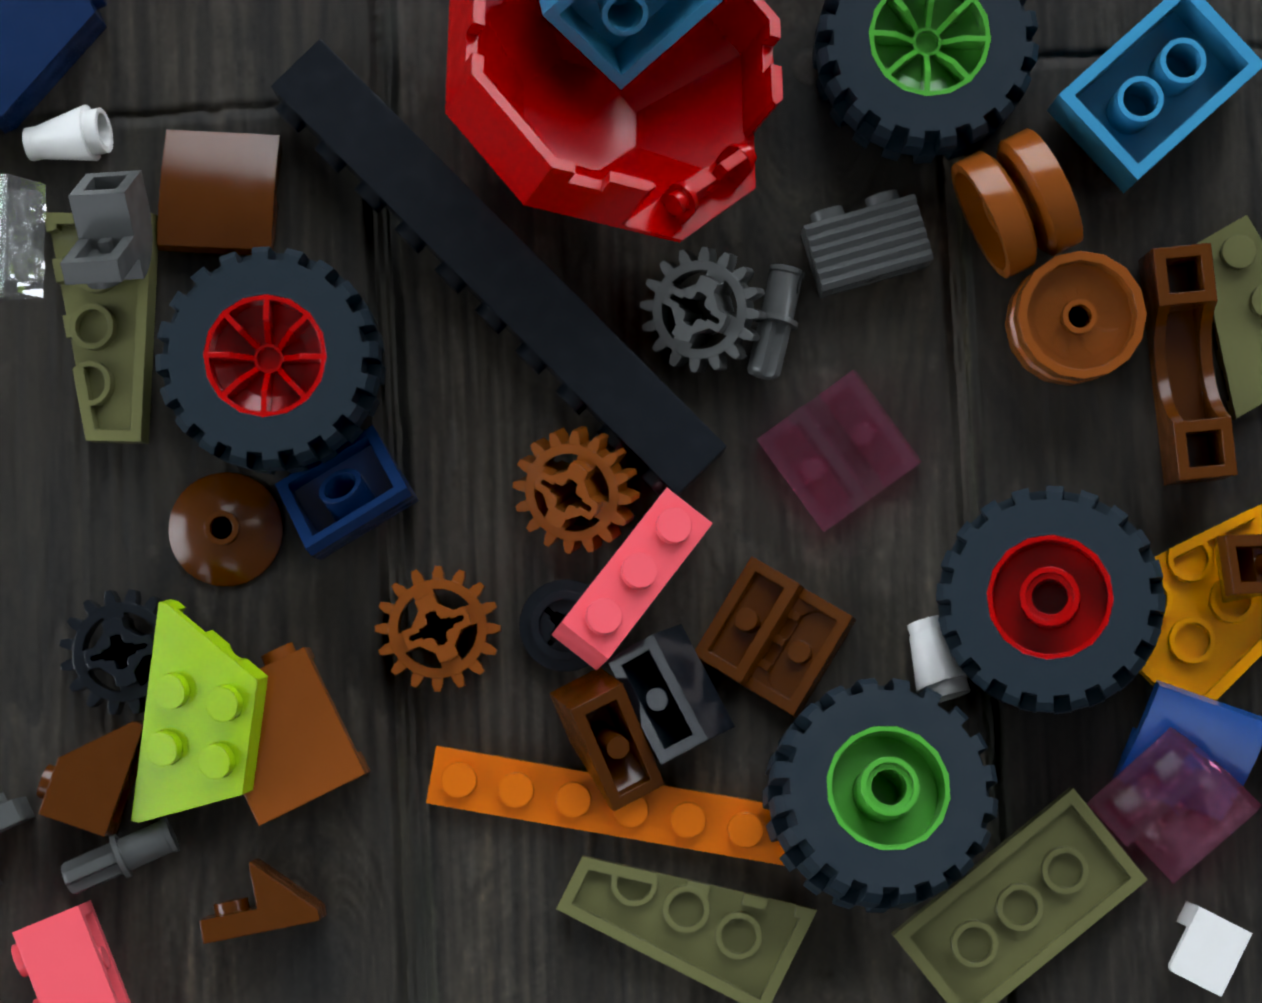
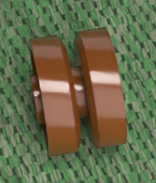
[951,128,1083,279]
[1005,250,1147,386]

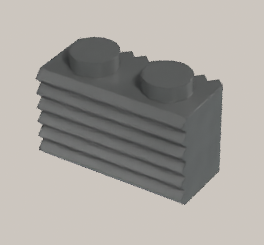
[800,189,934,298]

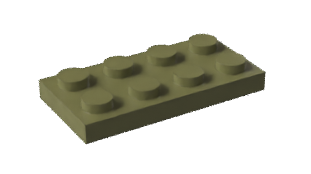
[891,787,1148,1003]

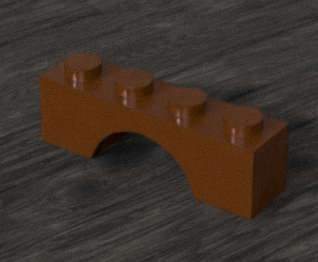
[1138,243,1238,486]

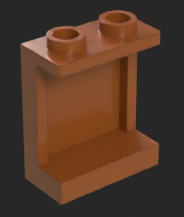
[244,642,371,826]

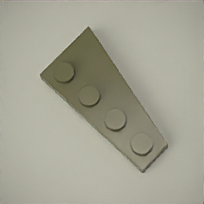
[43,212,158,444]
[556,855,817,1003]

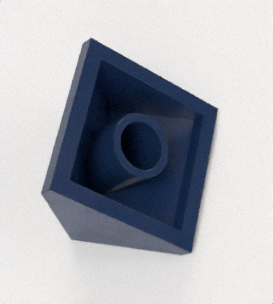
[275,425,419,560]

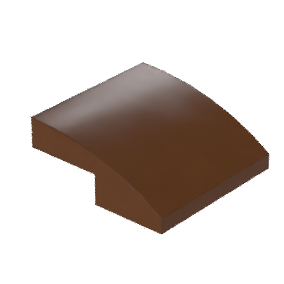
[157,129,282,255]
[695,556,856,718]

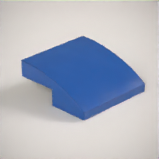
[1112,680,1262,820]

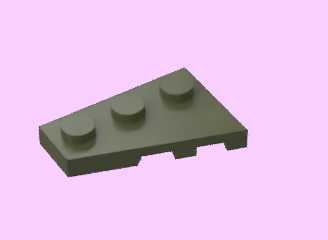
[1197,215,1262,420]

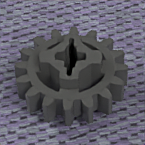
[640,247,767,373]

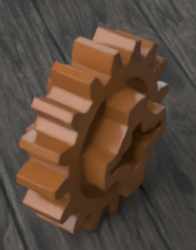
[513,426,640,554]
[375,566,502,692]

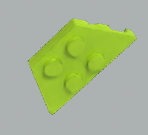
[131,599,268,823]

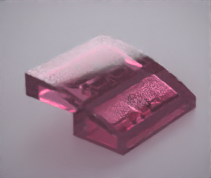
[757,370,922,532]
[1087,727,1262,884]

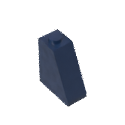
[0,0,108,133]

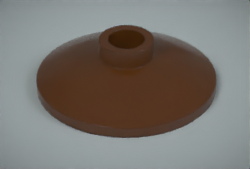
[168,472,284,587]

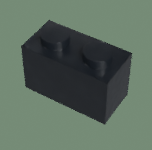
[607,624,735,765]

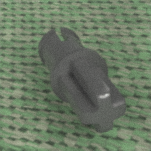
[747,264,806,380]
[61,817,180,894]

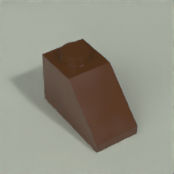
[549,668,665,811]
[36,720,144,837]

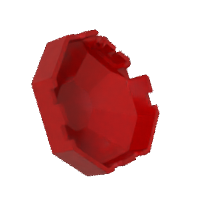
[445,0,783,243]

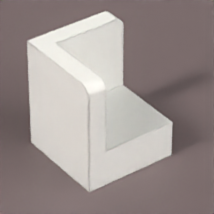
[1168,901,1253,997]

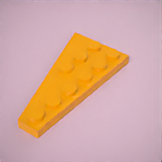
[1139,504,1262,701]

